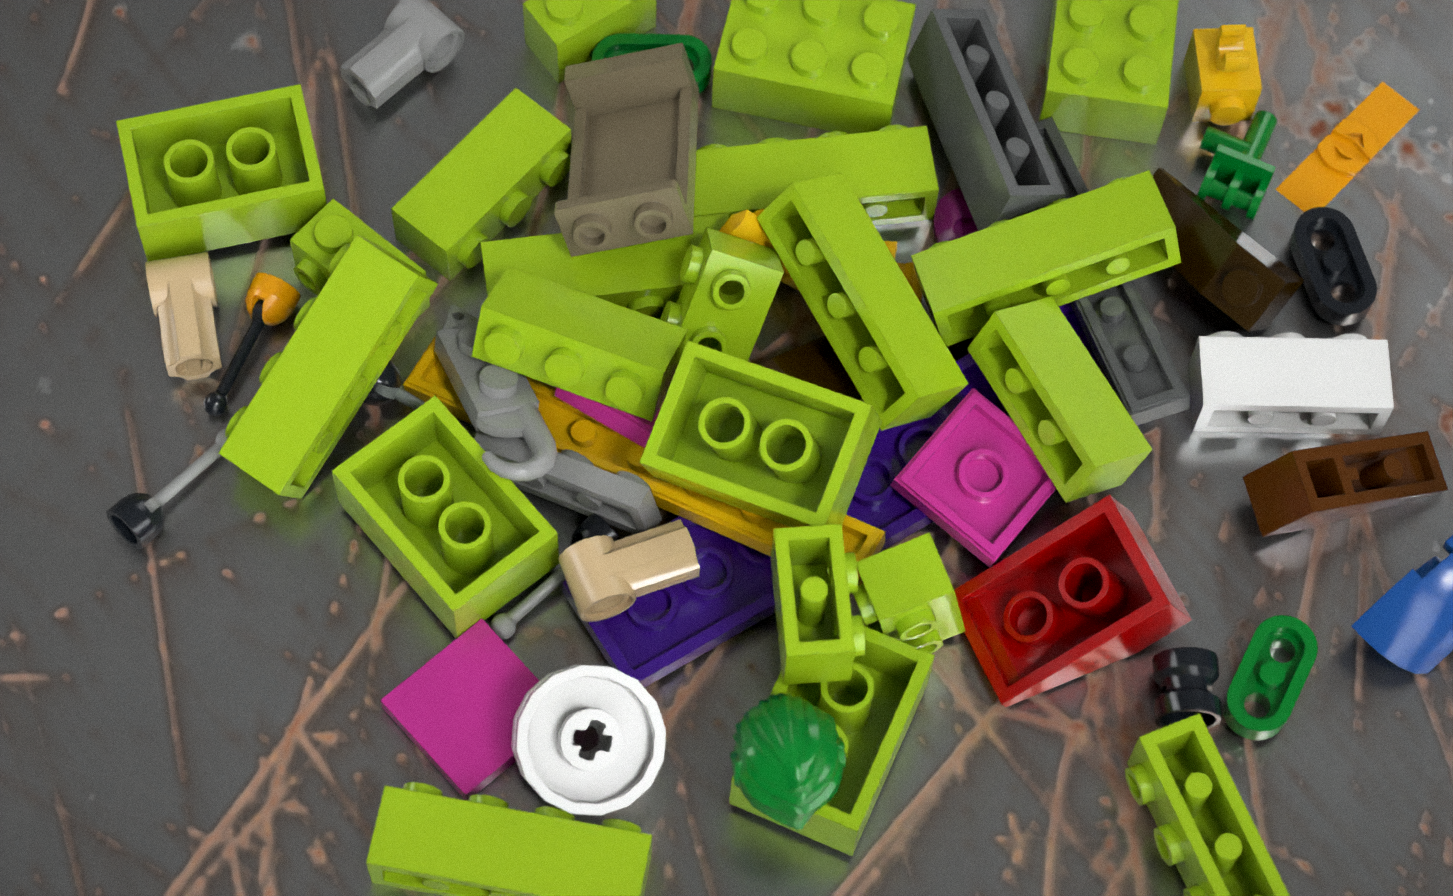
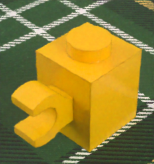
[1184,24,1262,125]

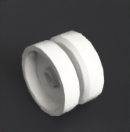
[511,665,666,815]

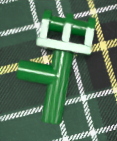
[1197,110,1277,221]

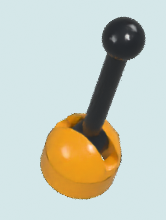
[203,272,301,416]

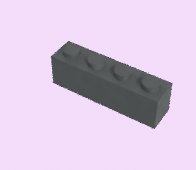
[907,9,1066,231]

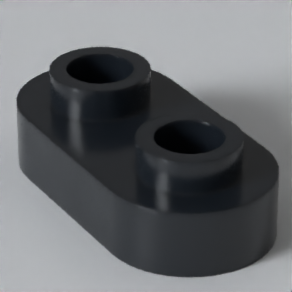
[1290,207,1377,326]

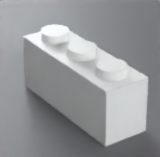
[1189,331,1394,435]

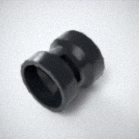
[1152,647,1221,729]

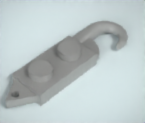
[434,305,558,481]

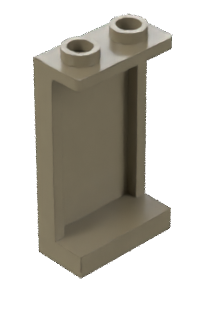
[554,43,699,257]

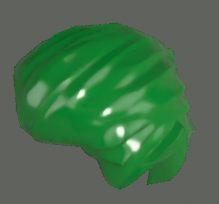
[729,693,846,830]

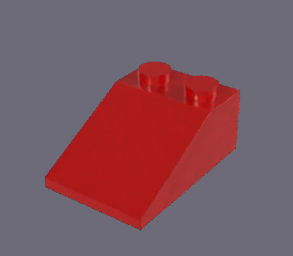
[954,494,1192,707]

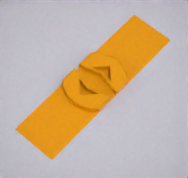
[1275,82,1419,212]

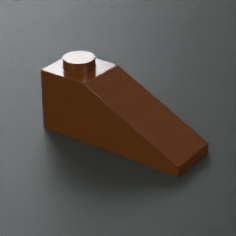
[1243,431,1448,537]

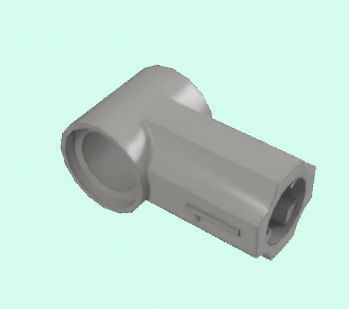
[340,0,465,109]

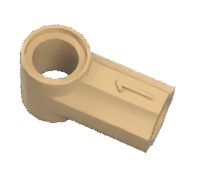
[145,252,222,381]
[558,519,700,622]

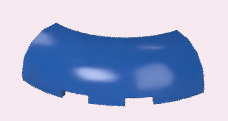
[1351,535,1453,674]

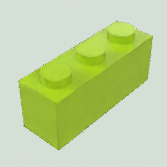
[391,88,572,281]
[471,266,688,422]
[967,296,1153,503]

